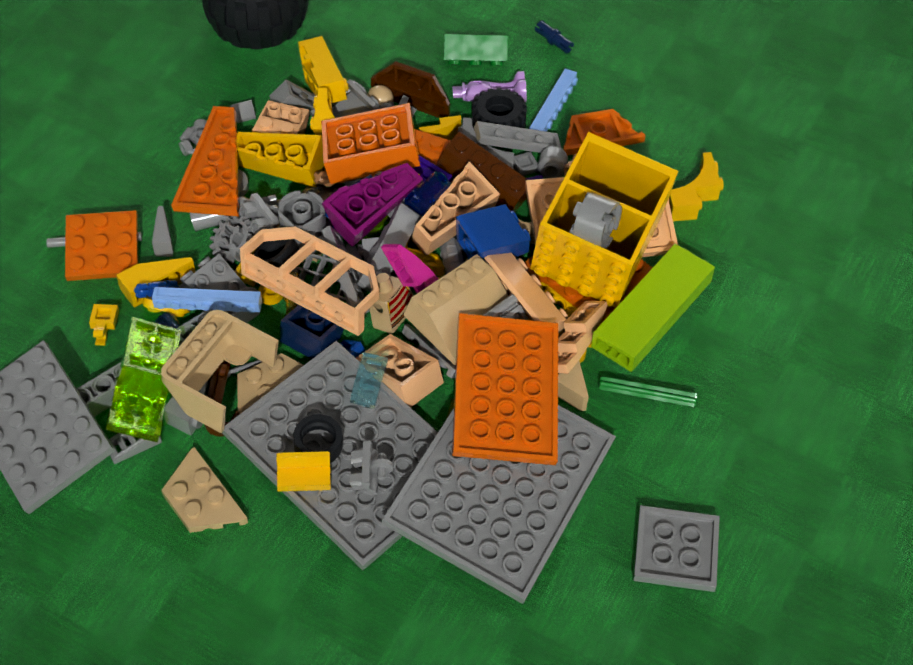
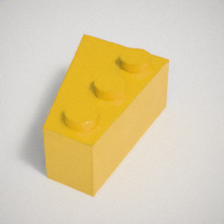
[298,36,349,103]

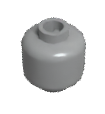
[538,146,568,178]

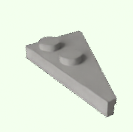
[402,324,456,379]

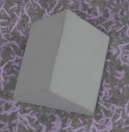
[229,100,256,123]

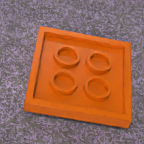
[65,210,138,281]

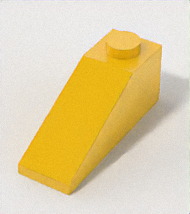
[116,257,196,308]

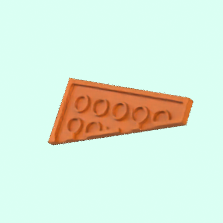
[171,106,239,217]

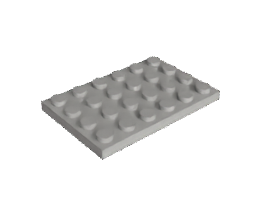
[0,340,116,514]

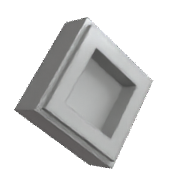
[513,151,539,176]

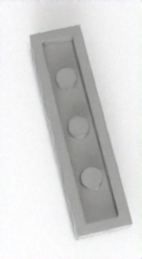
[474,121,561,153]

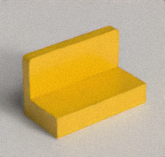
[276,451,331,492]

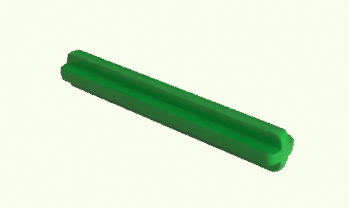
[599,376,698,407]

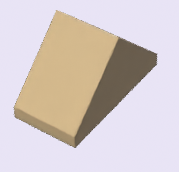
[558,361,589,411]

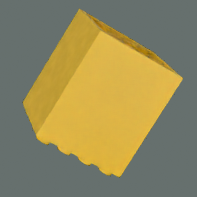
[530,132,679,308]

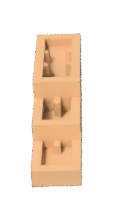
[558,301,608,374]

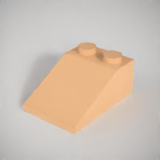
[356,334,444,408]

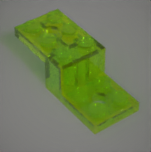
[106,317,181,442]

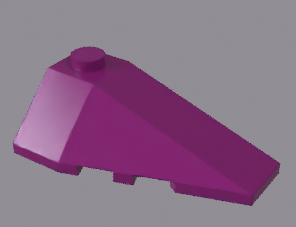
[322,163,423,247]

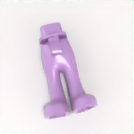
[452,71,527,102]

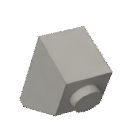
[269,80,315,116]

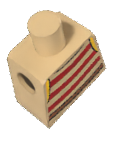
[369,273,414,334]

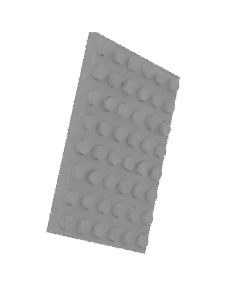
[222,341,438,570]
[381,405,616,604]

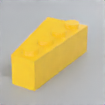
[237,132,324,188]

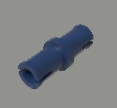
[535,20,574,54]

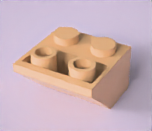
[252,100,309,135]

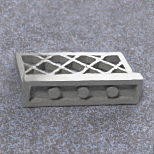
[292,225,370,314]

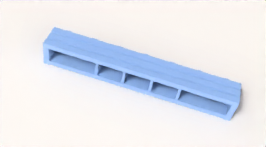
[529,68,578,132]
[152,287,262,313]

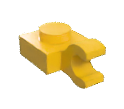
[89,304,119,346]

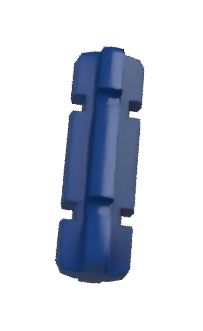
[134,280,179,298]

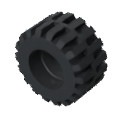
[472,88,527,131]

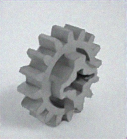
[209,216,254,264]

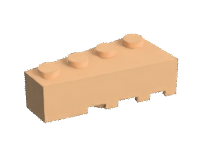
[411,162,500,256]

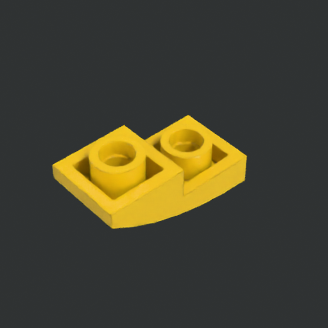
[419,115,461,140]

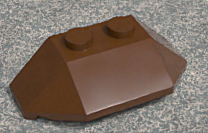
[371,61,450,118]

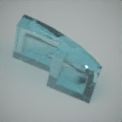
[350,352,388,409]

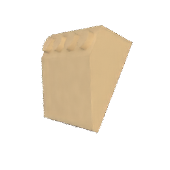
[404,254,508,366]

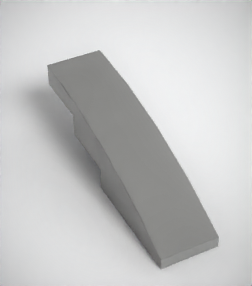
[356,203,419,293]

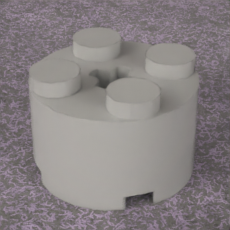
[278,191,327,248]
[569,192,622,249]

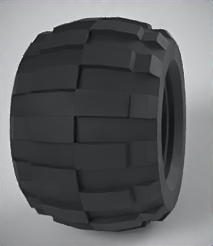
[202,0,308,49]

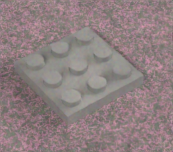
[633,505,720,592]

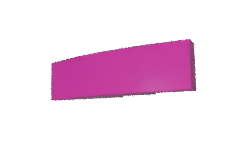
[381,244,438,293]

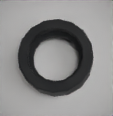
[254,239,299,267]
[293,414,343,463]

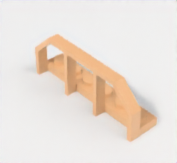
[240,226,379,336]

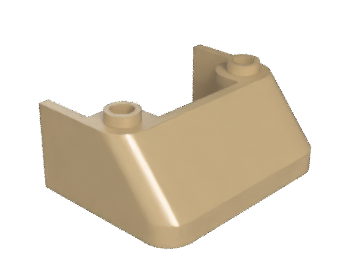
[161,310,279,433]

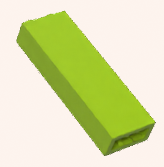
[591,244,715,372]

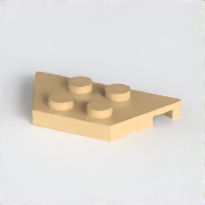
[237,353,304,414]
[162,447,248,533]

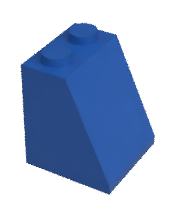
[456,204,531,261]

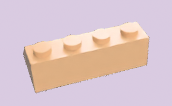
[484,253,569,338]

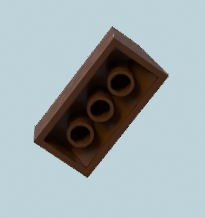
[436,131,528,213]

